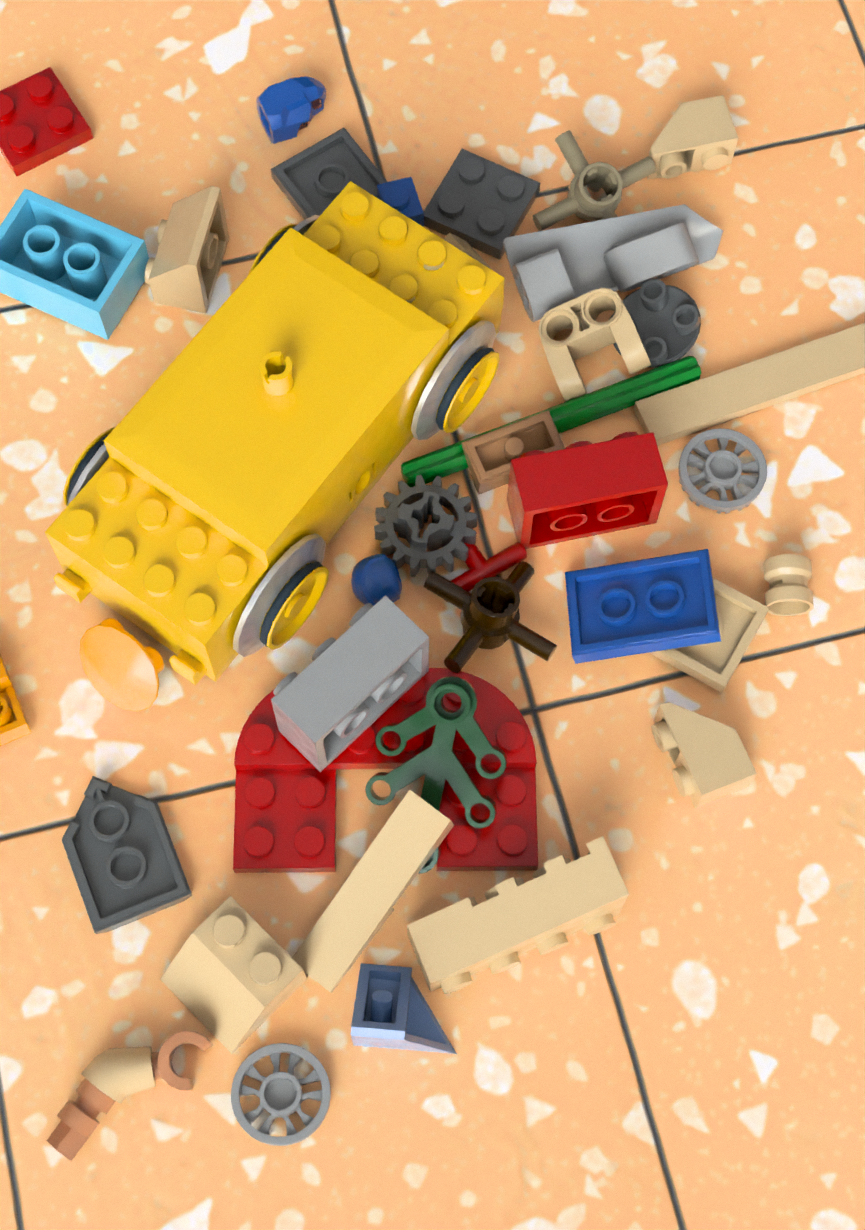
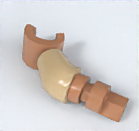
[46,1031,213,1161]

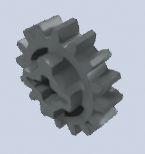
[374,475,477,577]

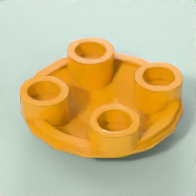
[79,618,164,712]

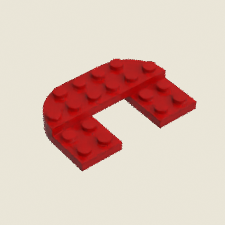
[233,668,538,873]

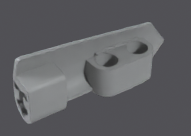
[503,204,723,322]

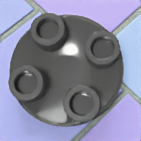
[609,279,701,367]

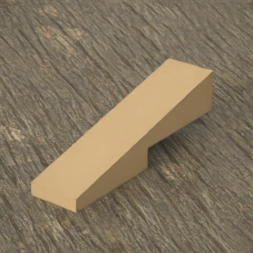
[292,789,454,993]

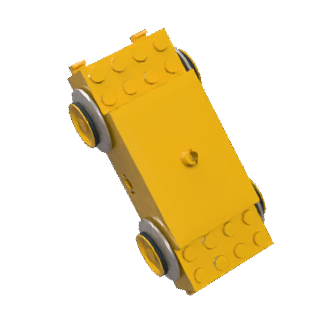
[45,181,505,685]

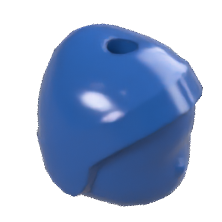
[351,554,402,606]

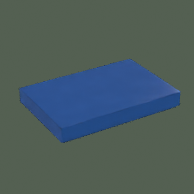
[565,549,721,664]

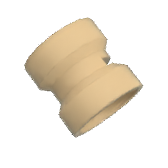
[763,554,814,616]

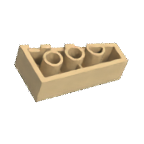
[407,836,629,994]

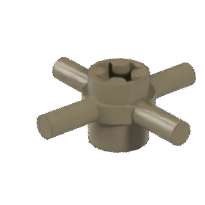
[533,130,656,231]

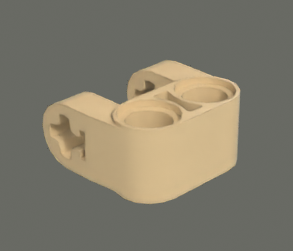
[538,288,651,402]

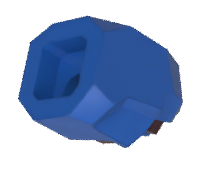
[256,76,326,144]

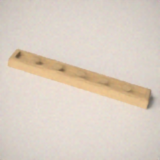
[633,323,865,446]

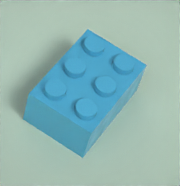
[0,189,149,340]

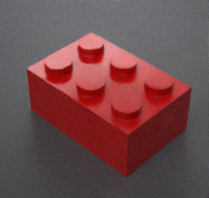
[507,432,668,549]

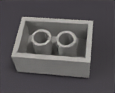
[271,595,429,772]

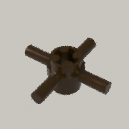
[424,561,557,673]

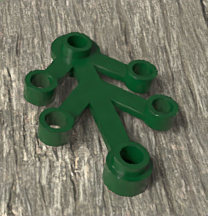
[365,676,507,874]

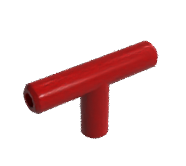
[445,542,527,603]

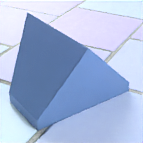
[351,963,457,1054]

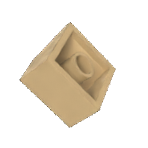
[145,186,229,313]
[160,895,307,1054]

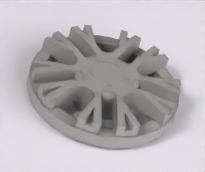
[678,428,767,514]
[231,1043,331,1146]

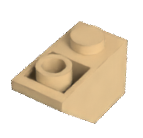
[647,95,738,180]
[651,702,757,808]

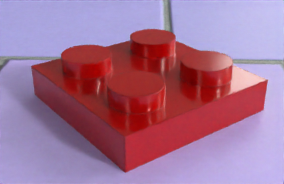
[0,67,94,177]

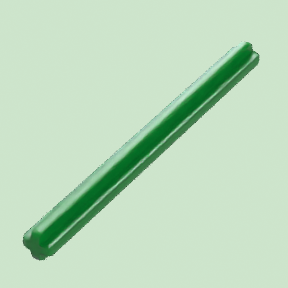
[401,356,702,488]

